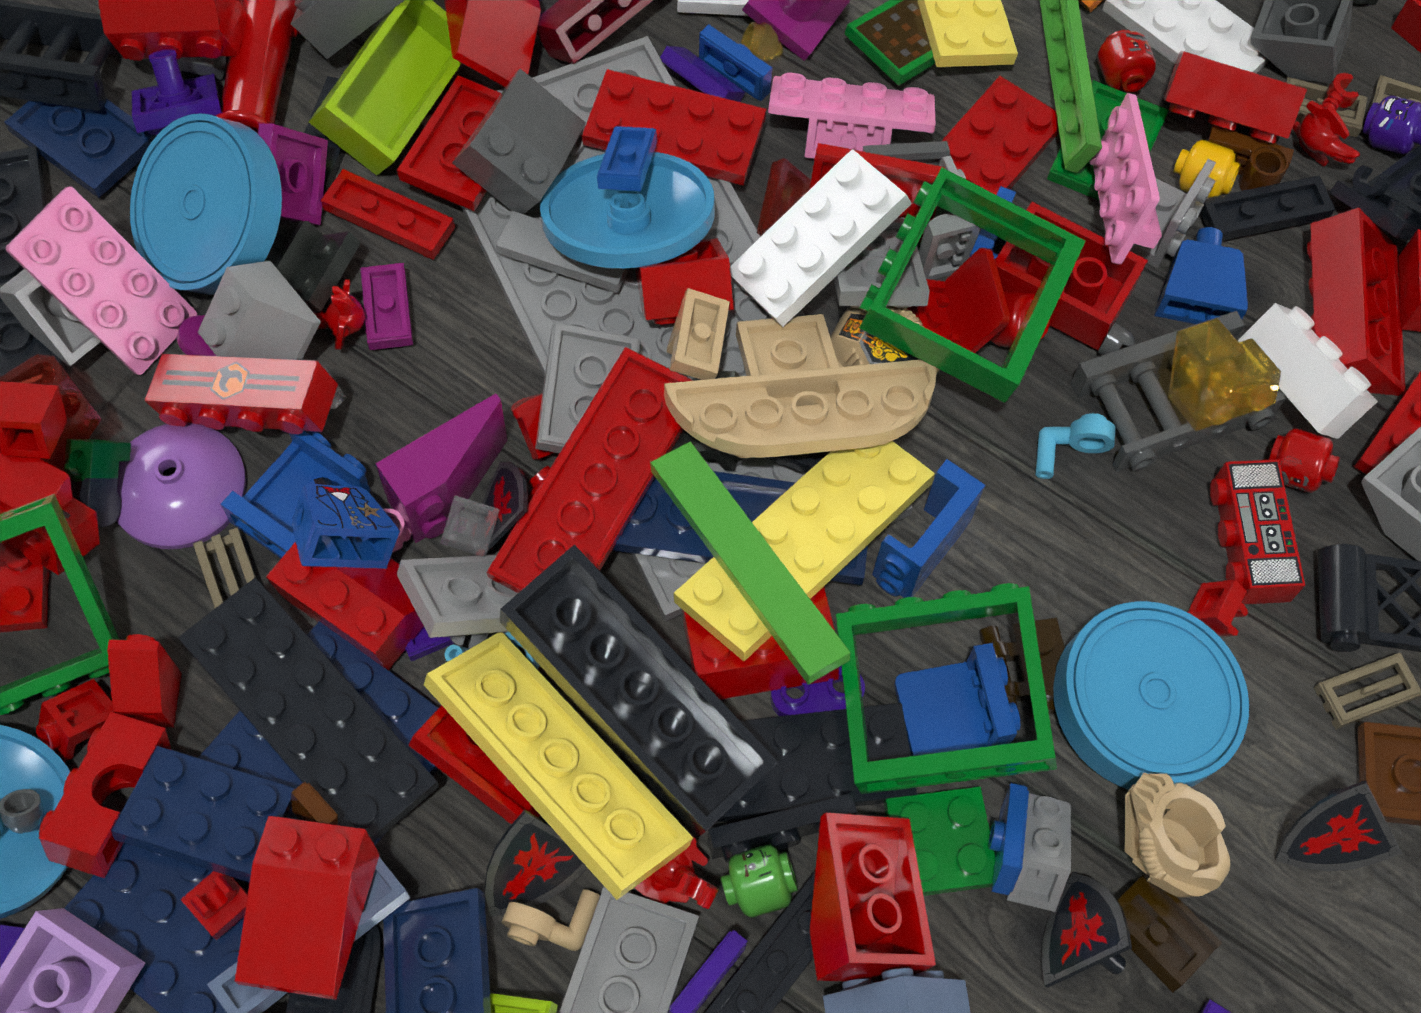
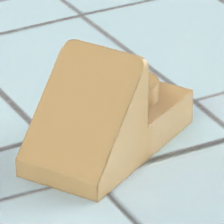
[667,288,730,380]

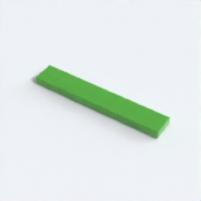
[1040,0,1102,173]
[650,441,851,684]

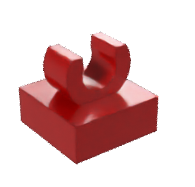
[1187,580,1248,637]
[180,871,248,940]

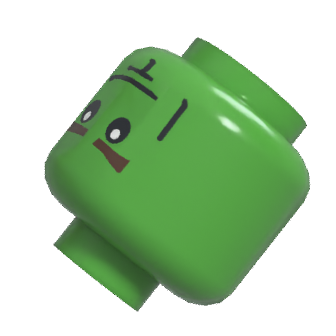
[721,845,798,918]

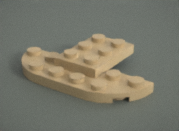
[664,314,936,458]

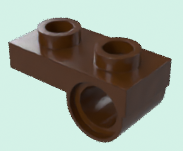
[1206,126,1294,191]

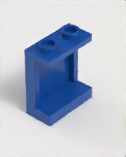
[220,431,371,559]
[872,459,985,598]

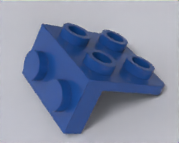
[894,643,1021,756]

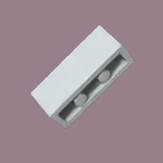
[1238,303,1378,439]

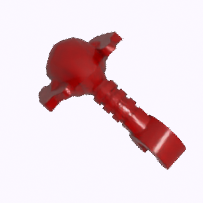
[1293,73,1360,166]
[313,280,366,350]
[634,835,719,909]

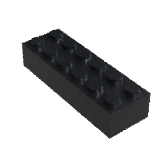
[500,544,778,837]

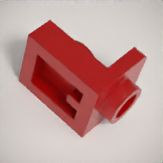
[36,678,113,763]

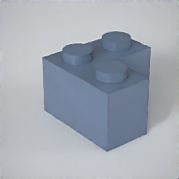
[823,968,971,1013]

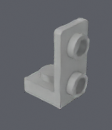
[1007,793,1071,912]

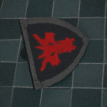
[472,461,528,556]
[1275,780,1402,871]
[484,810,588,917]
[1042,872,1132,988]

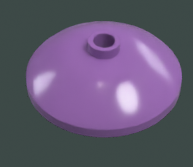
[116,423,247,549]

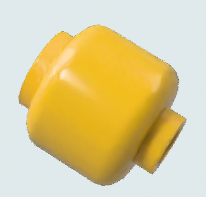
[1174,140,1241,198]

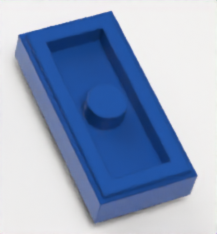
[699,24,773,101]
[597,126,657,191]
[988,783,1029,895]

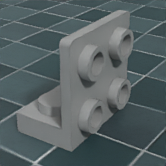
[919,156,981,280]
[1130,159,1216,269]

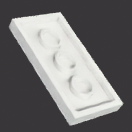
[1102,0,1270,74]
[730,149,912,327]

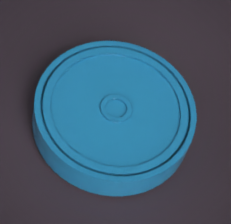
[130,113,282,295]
[1053,601,1249,790]

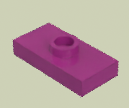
[360,263,413,350]

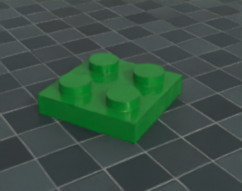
[884,787,995,896]

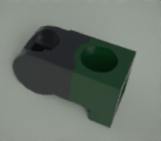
[64,439,131,527]

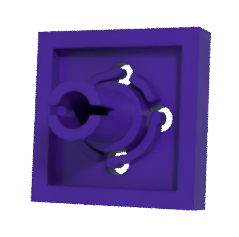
[132,49,222,135]

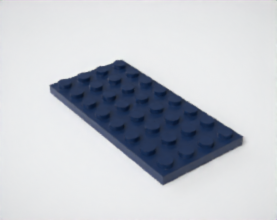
[64,621,439,1013]

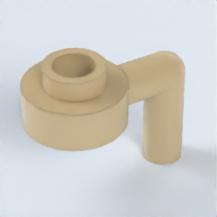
[501,889,600,951]

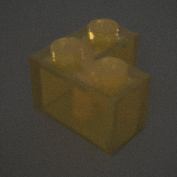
[1168,318,1281,431]

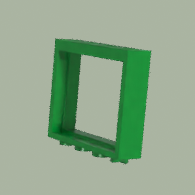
[859,167,1086,403]
[0,494,120,715]
[836,583,1057,794]

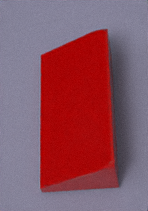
[0,453,72,510]

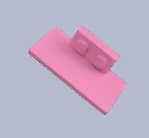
[768,73,936,159]
[1090,93,1162,265]
[6,187,197,375]

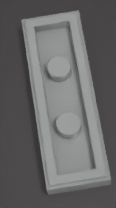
[496,211,629,293]

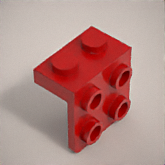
[907,248,1010,353]

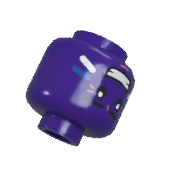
[1363,95,1421,155]

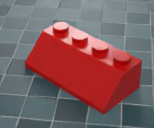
[1307,208,1406,396]

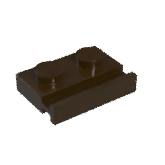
[1117,873,1222,993]

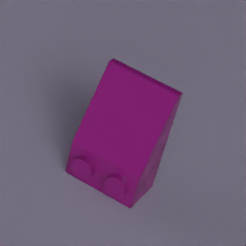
[375,393,508,543]

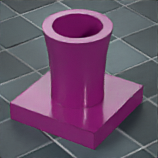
[742,0,850,61]
[258,123,328,225]

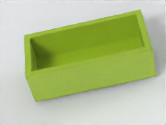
[309,0,461,176]

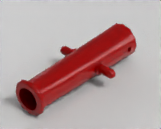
[216,0,301,133]

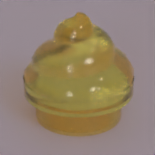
[740,22,783,61]

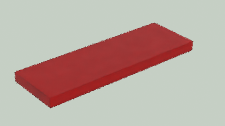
[487,347,693,593]

